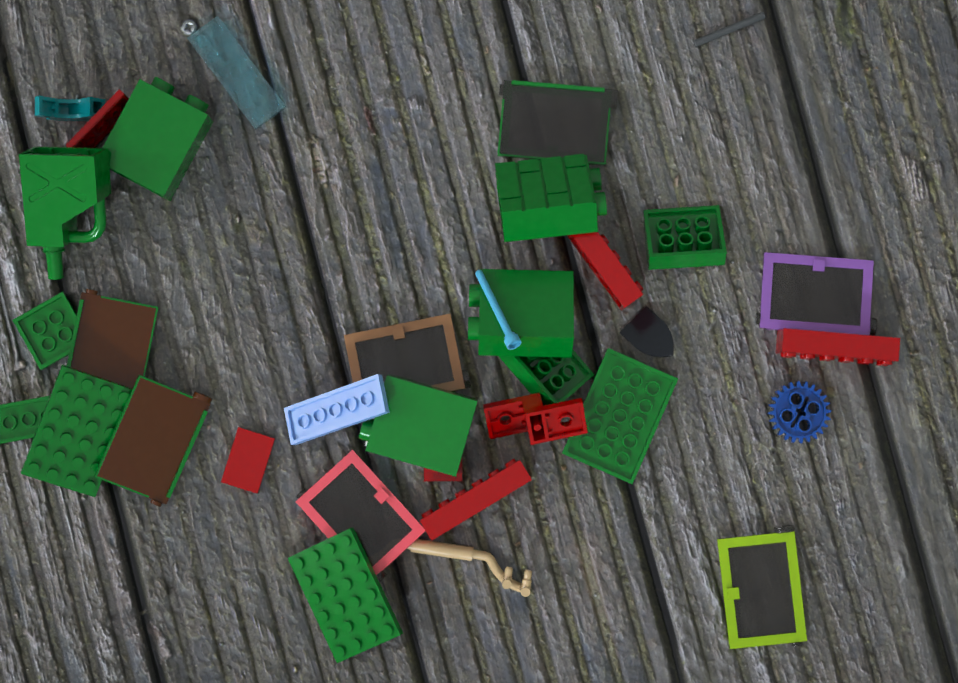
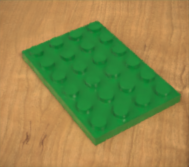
[562,348,678,485]
[20,365,132,497]
[288,527,403,663]

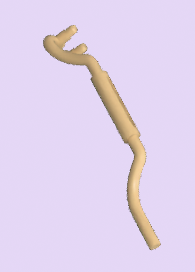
[368,539,532,597]

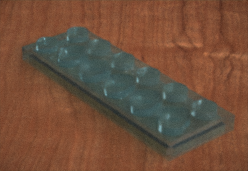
[187,16,286,130]

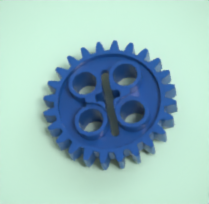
[767,381,831,443]

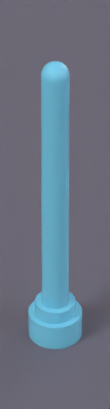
[475,270,522,350]

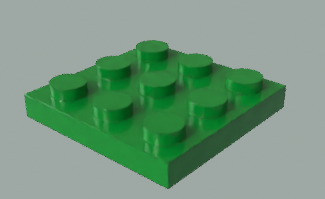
[12,291,77,370]

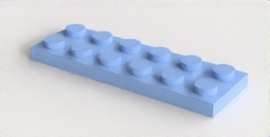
[284,374,390,445]

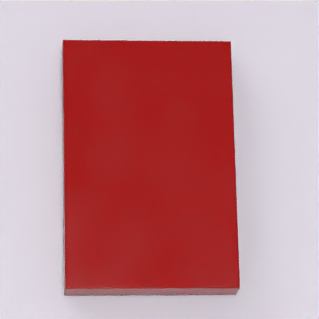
[221,427,276,494]

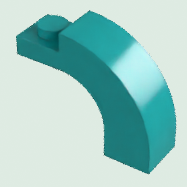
[35,96,106,121]

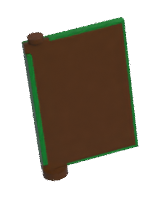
[67,289,158,388]
[94,375,212,507]

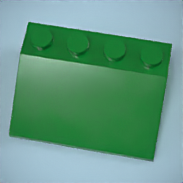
[643,205,727,270]
[499,350,595,406]

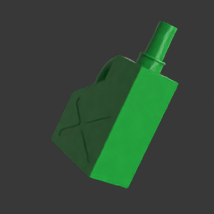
[19,146,111,280]

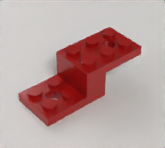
[483,393,588,445]

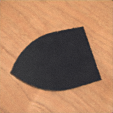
[619,306,674,357]

